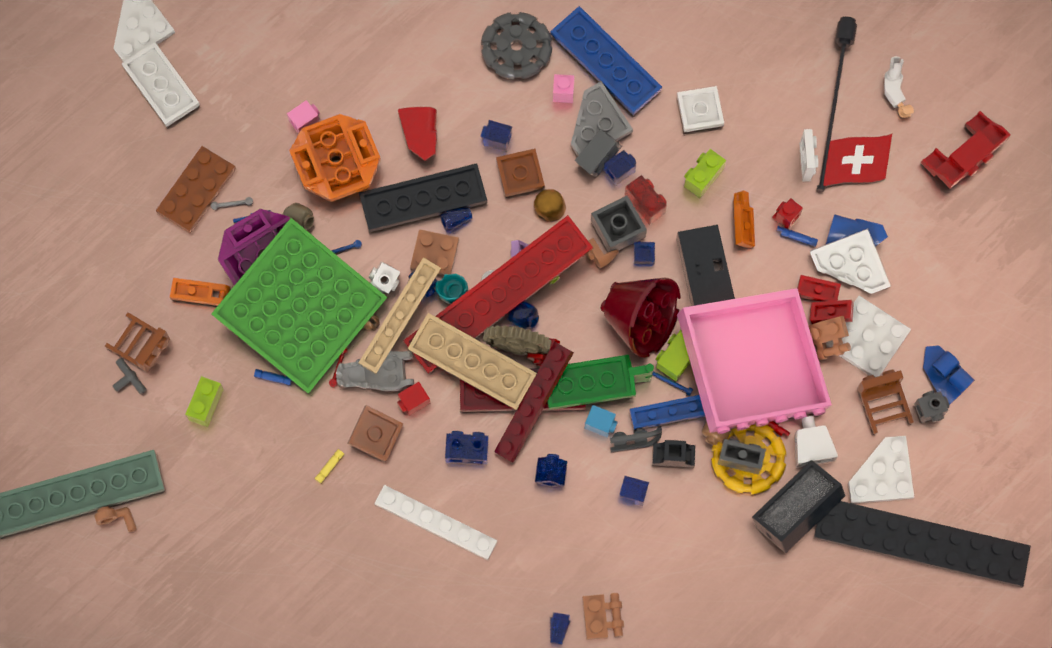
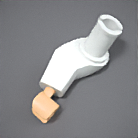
[884,56,914,118]

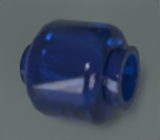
[508,301,539,330]

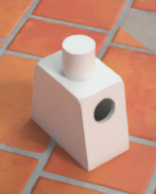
[795,416,838,468]

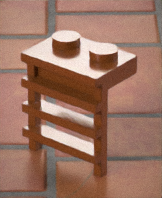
[105,312,170,373]
[857,369,914,434]

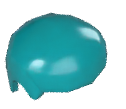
[436,274,468,304]

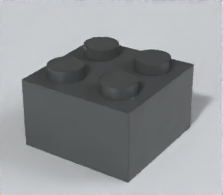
[591,195,647,252]

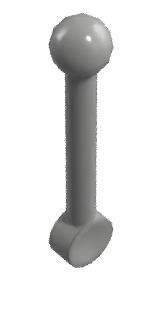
[211,197,253,210]

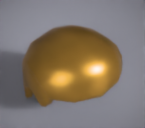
[533,189,566,222]

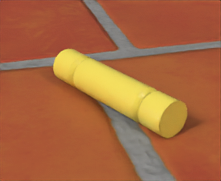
[314,449,344,483]

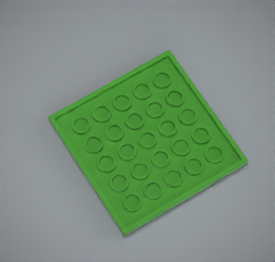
[211,218,387,394]

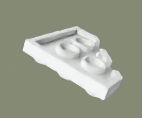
[114,0,175,62]
[810,229,891,294]
[848,436,914,504]

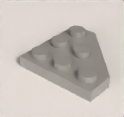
[571,81,633,156]

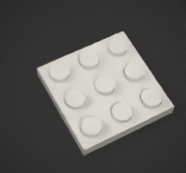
[826,295,911,377]

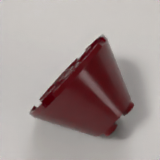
[601,277,681,358]

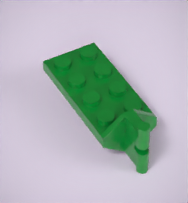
[547,354,654,410]

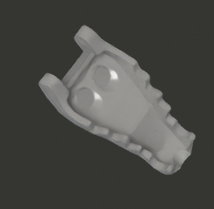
[336,351,414,391]

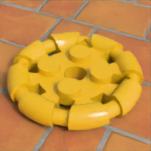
[711,424,787,494]

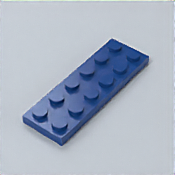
[550,6,662,115]

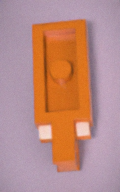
[733,190,755,248]

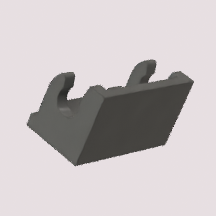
[575,129,622,177]

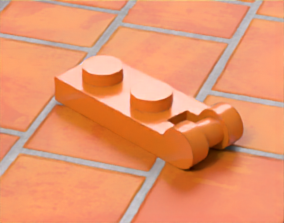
[170,278,231,306]

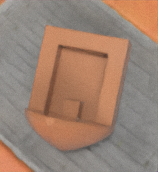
[586,238,619,268]

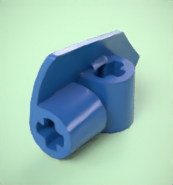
[826,214,888,247]
[923,345,975,405]

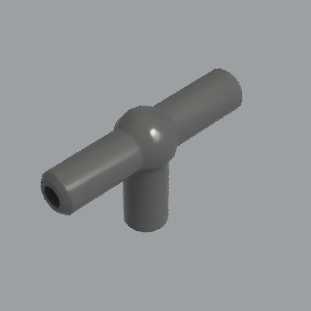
[113,358,146,394]

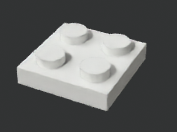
[677,86,724,132]
[799,129,818,182]

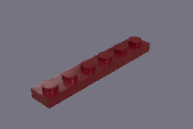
[494,342,574,463]

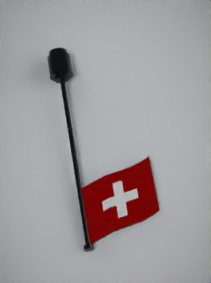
[817,16,893,192]

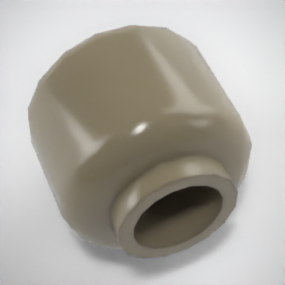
[283,203,314,230]

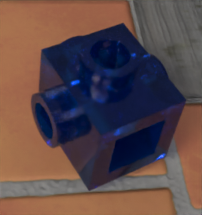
[535,454,568,487]

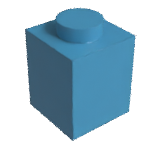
[584,405,618,438]

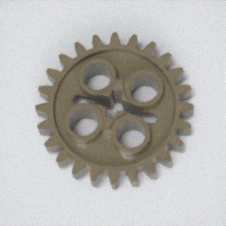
[483,325,551,355]

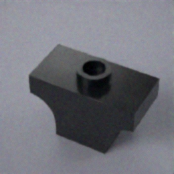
[652,440,696,468]

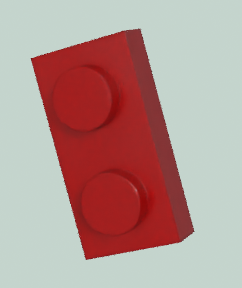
[797,275,841,302]
[810,300,854,324]

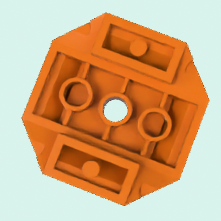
[289,114,381,202]

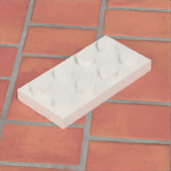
[121,42,200,127]

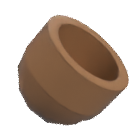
[364,314,380,331]

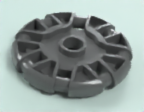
[481,12,552,80]

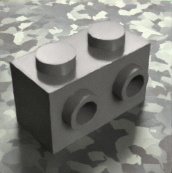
[718,439,766,475]

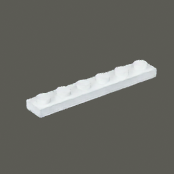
[375,485,497,560]

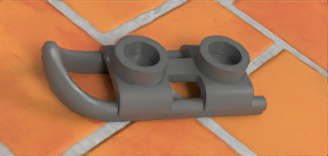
[610,426,662,452]

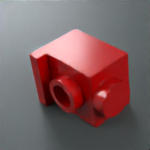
[772,198,803,229]

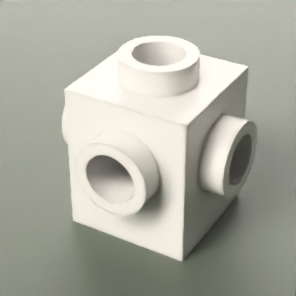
[368,261,400,294]

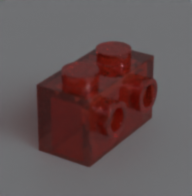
[625,175,667,225]

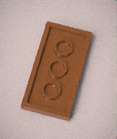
[156,146,236,233]

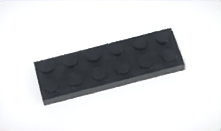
[359,163,488,232]

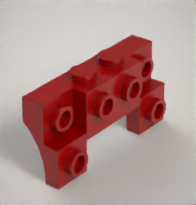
[921,111,1011,189]

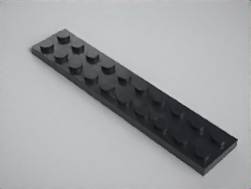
[814,501,1031,588]

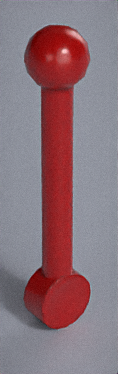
[329,347,348,387]

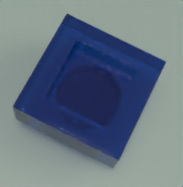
[634,242,655,264]

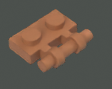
[808,316,851,361]
[582,593,624,640]

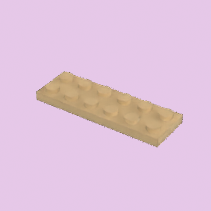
[408,313,537,410]

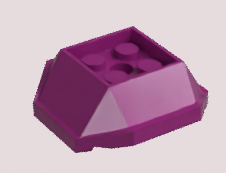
[218,209,290,286]

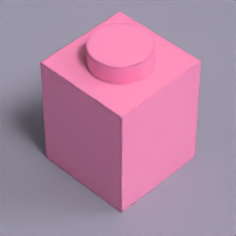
[553,74,574,103]
[287,100,320,133]

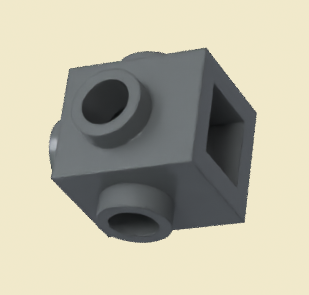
[914,391,949,423]

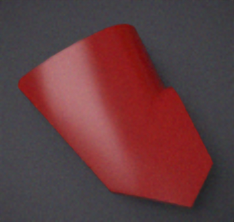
[398,107,437,161]

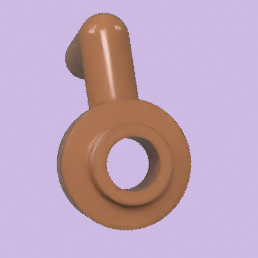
[94,506,136,532]

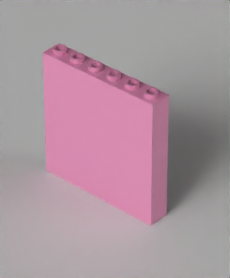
[677,288,832,434]

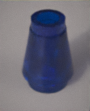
[441,207,472,230]
[550,612,571,645]

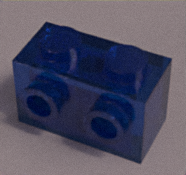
[445,431,489,465]

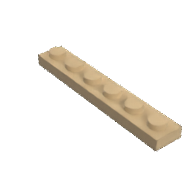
[358,257,441,374]

